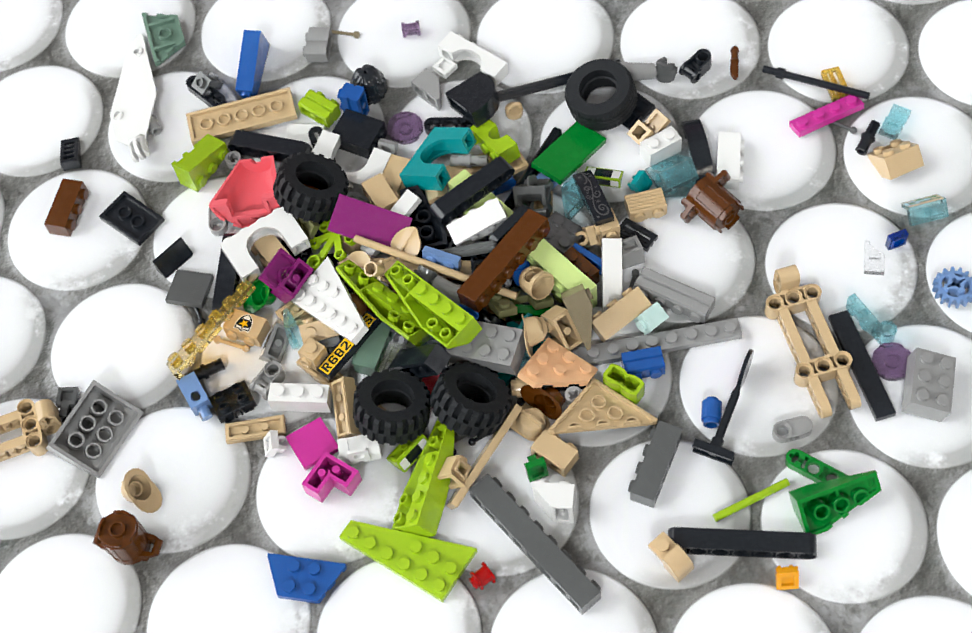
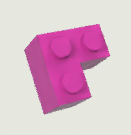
[302,451,362,503]

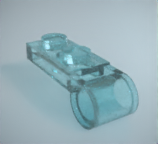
[846,293,897,346]

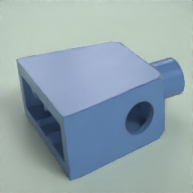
[176,371,213,421]

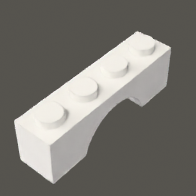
[438,31,508,88]

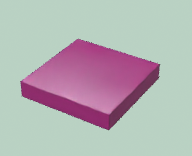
[286,417,338,471]

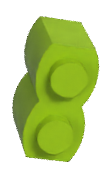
[603,364,645,405]

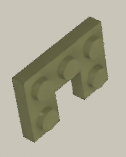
[488,286,554,319]

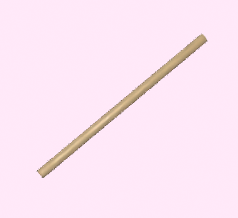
[353,235,518,300]

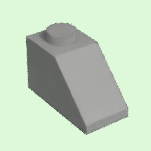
[411,69,442,110]

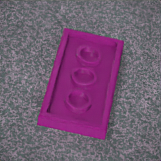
[327,194,413,247]

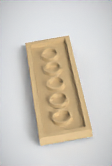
[186,87,298,145]

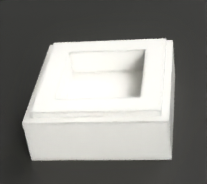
[432,55,458,79]

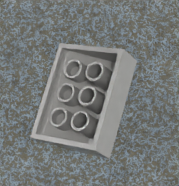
[46,380,144,478]

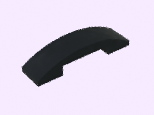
[681,119,714,183]

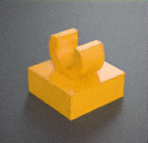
[776,565,799,590]

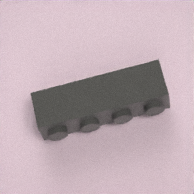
[628,420,683,508]

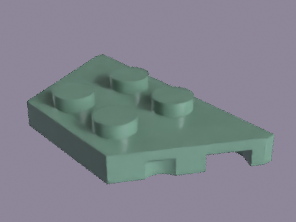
[141,12,186,67]

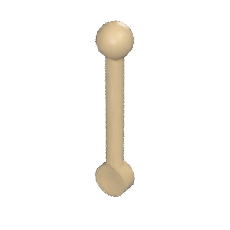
[213,335,250,352]

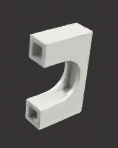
[312,130,391,197]
[220,207,311,286]

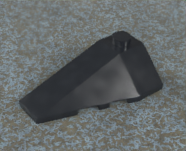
[400,185,448,258]

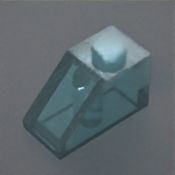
[561,177,584,220]

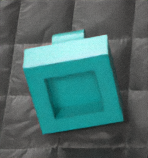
[627,170,653,193]

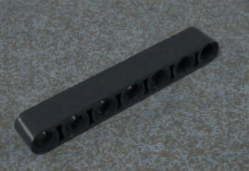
[668,527,817,560]

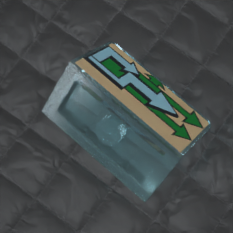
[901,194,949,226]

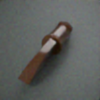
[730,46,739,80]

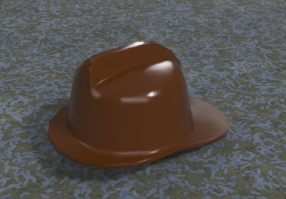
[520,385,566,420]

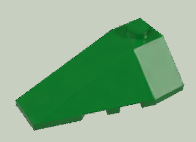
[789,470,881,535]

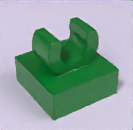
[524,454,549,482]

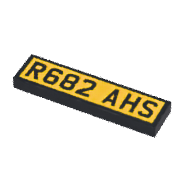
[316,310,382,381]

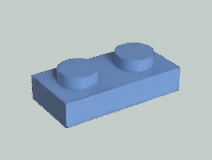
[422,246,461,272]

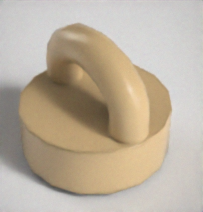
[505,102,523,120]

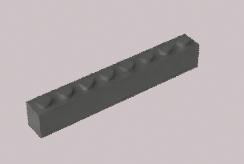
[469,473,601,615]

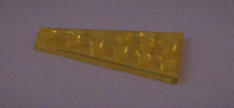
[166,280,256,380]

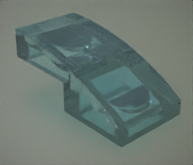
[878,104,911,140]
[283,308,301,350]

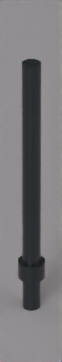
[762,65,870,100]

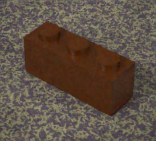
[44,178,89,237]

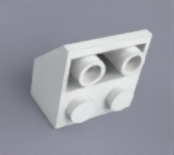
[532,480,576,523]

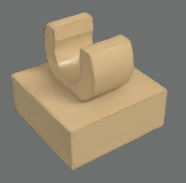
[575,225,598,246]

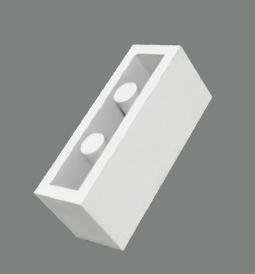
[716,132,744,190]
[446,198,509,246]
[268,383,333,413]

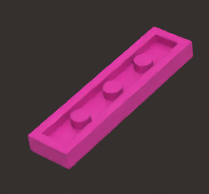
[789,95,864,137]

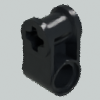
[679,49,712,84]

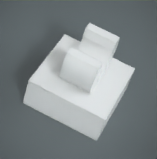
[263,430,287,457]

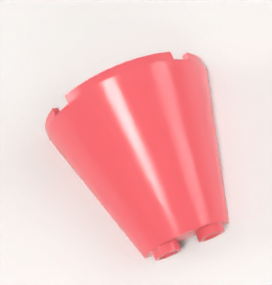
[209,155,281,228]

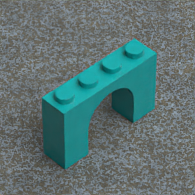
[399,127,476,191]

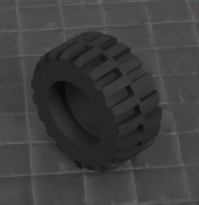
[273,152,349,223]
[430,362,512,438]
[353,369,431,446]

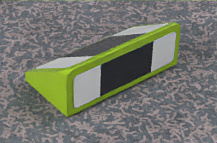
[585,166,623,188]
[386,434,428,473]

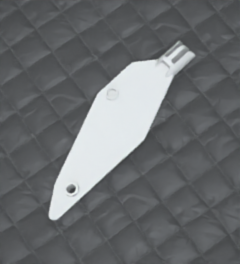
[110,34,157,163]

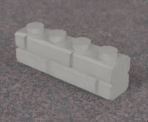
[634,267,716,324]

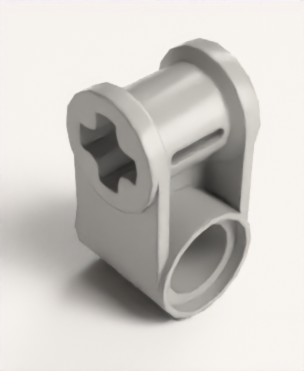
[249,361,285,400]

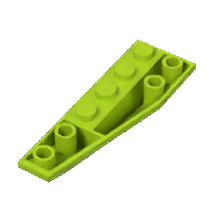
[336,260,431,347]
[384,260,482,349]
[392,417,454,537]

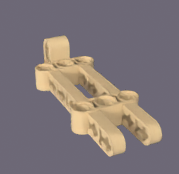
[764,264,861,419]
[0,399,62,462]

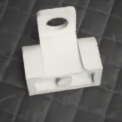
[337,435,382,465]

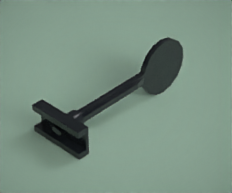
[692,349,754,466]

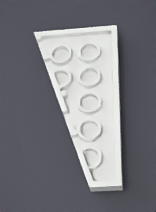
[291,256,369,345]

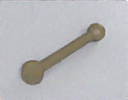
[331,30,360,39]

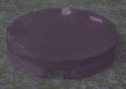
[387,111,423,145]
[872,342,911,381]

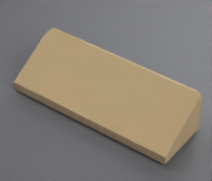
[331,376,361,439]

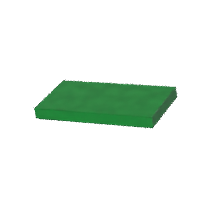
[531,121,606,185]

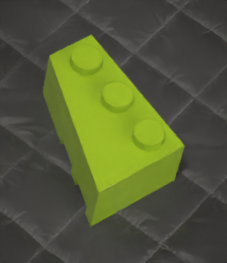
[171,134,229,192]

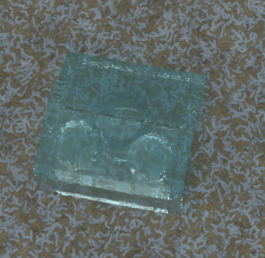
[645,154,699,195]

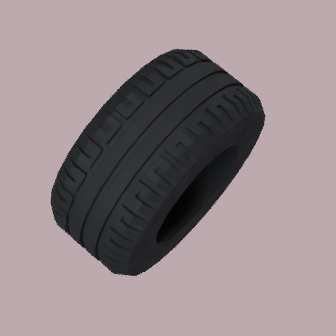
[565,59,637,131]

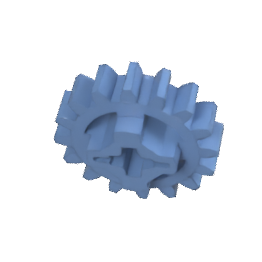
[932,267,972,309]

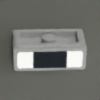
[259,322,293,363]

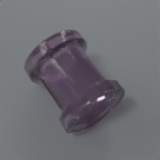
[401,20,421,38]

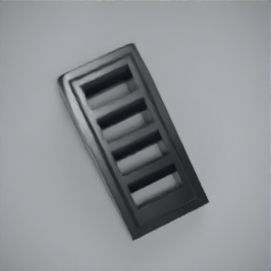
[60,137,82,171]

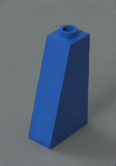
[235,30,270,98]

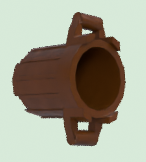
[680,170,744,233]
[93,510,163,565]

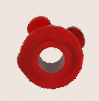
[469,562,496,590]

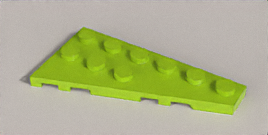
[339,520,478,603]

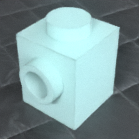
[634,302,669,335]

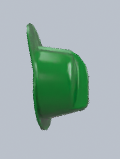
[242,275,276,314]

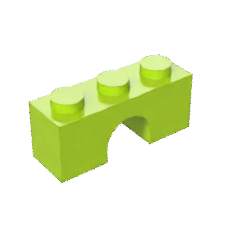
[470,119,521,164]

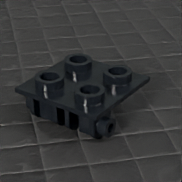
[209,380,257,423]

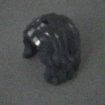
[350,64,387,106]

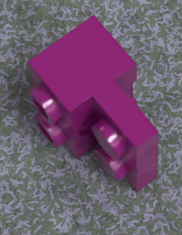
[258,248,314,304]

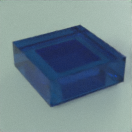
[885,229,909,250]

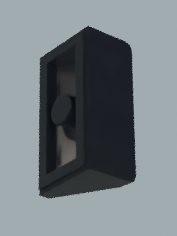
[153,237,193,278]

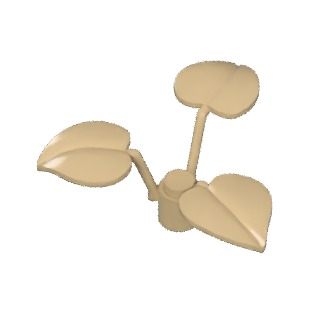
[338,226,421,294]

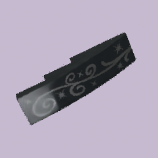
[572,170,614,226]

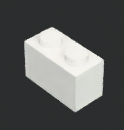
[640,125,682,168]

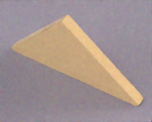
[548,378,658,435]

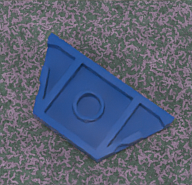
[267,553,347,604]

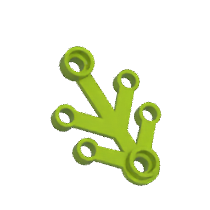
[307,221,356,272]

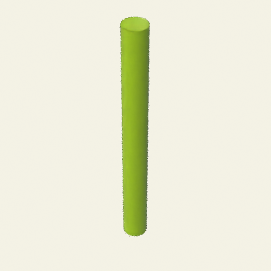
[712,478,790,522]

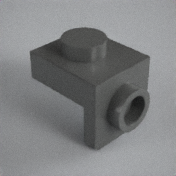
[191,71,224,95]

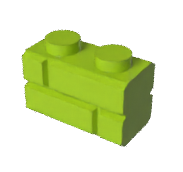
[298,89,341,128]

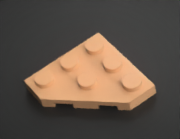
[517,337,598,388]

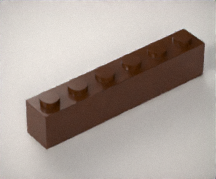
[456,209,551,313]

